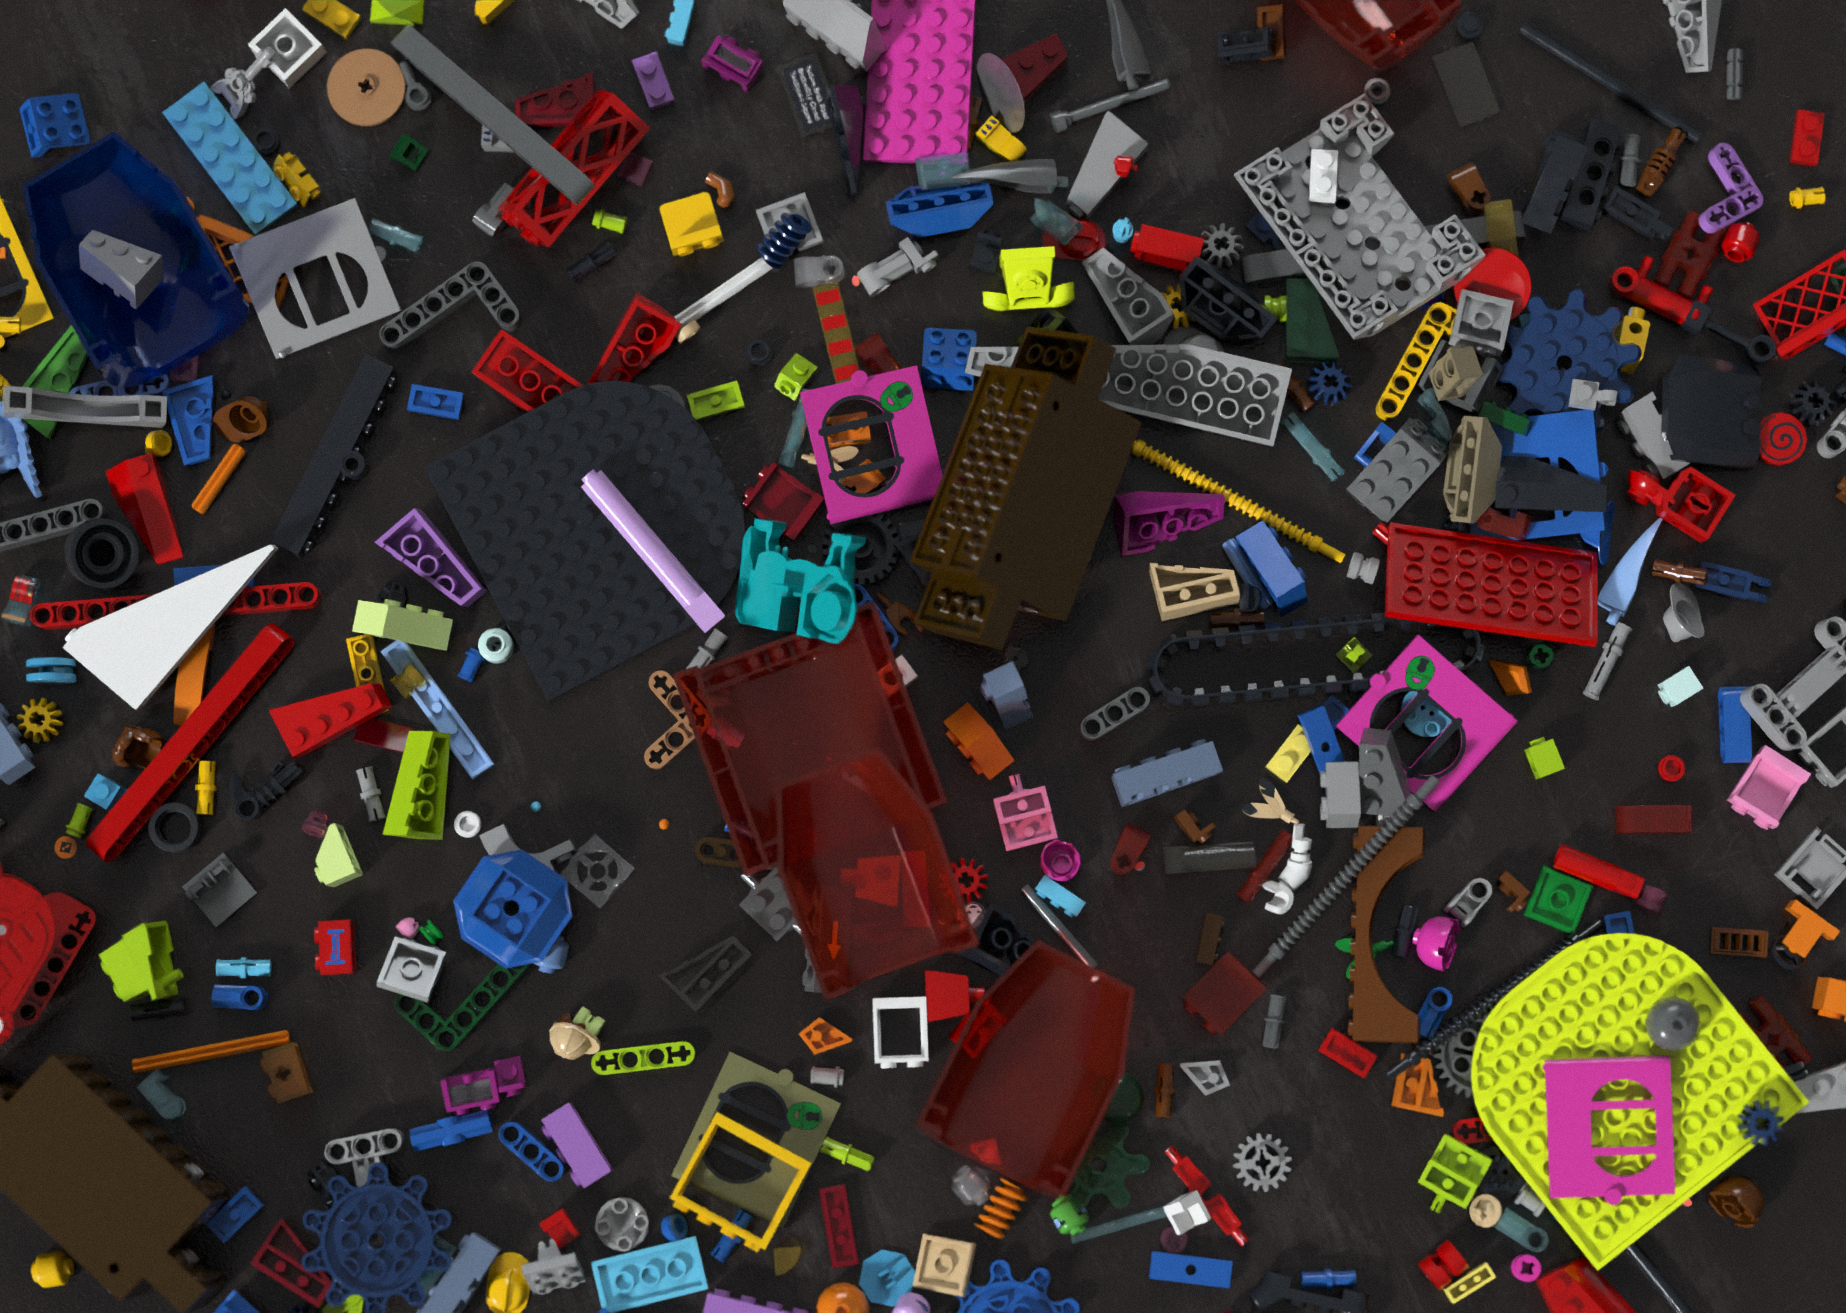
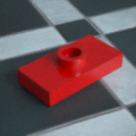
[1318,1028,1378,1079]

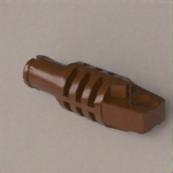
[1636,128,1687,197]

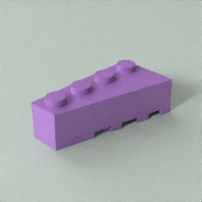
[375,508,488,607]

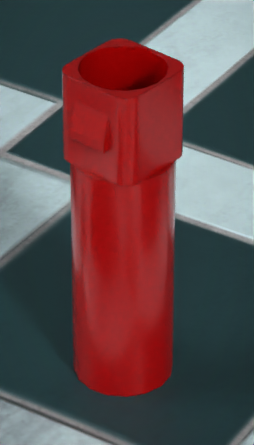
[1553,844,1645,899]

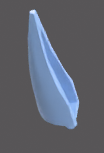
[1598,518,1662,626]

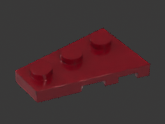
[515,72,594,127]

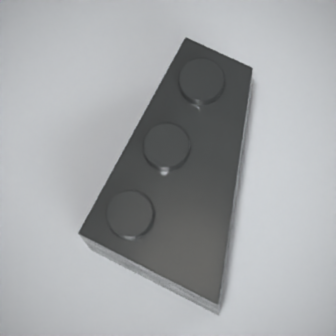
[1359,728,1414,818]

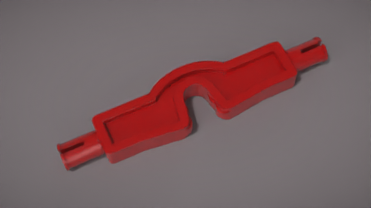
[1164,1145,1249,1246]

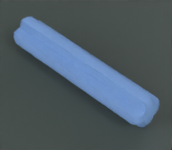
[1222,538,1273,610]

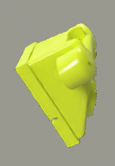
[982,246,1075,311]

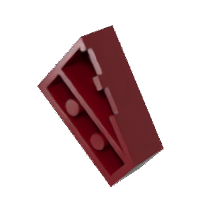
[1001,33,1068,103]
[250,1218,332,1309]

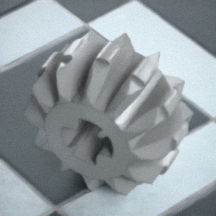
[1200,223,1243,268]

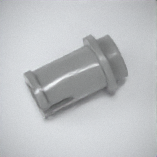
[811,1066,844,1088]

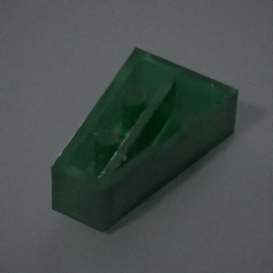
[1284,279,1339,363]

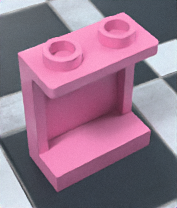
[1727,745,1811,830]

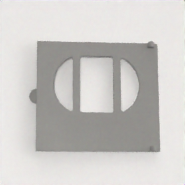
[229,198,401,359]

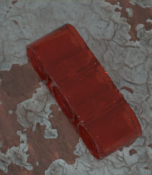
[1615,805,1693,834]

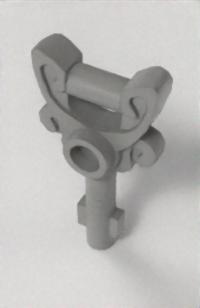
[210,47,275,119]

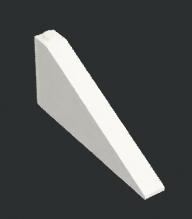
[63,545,278,710]

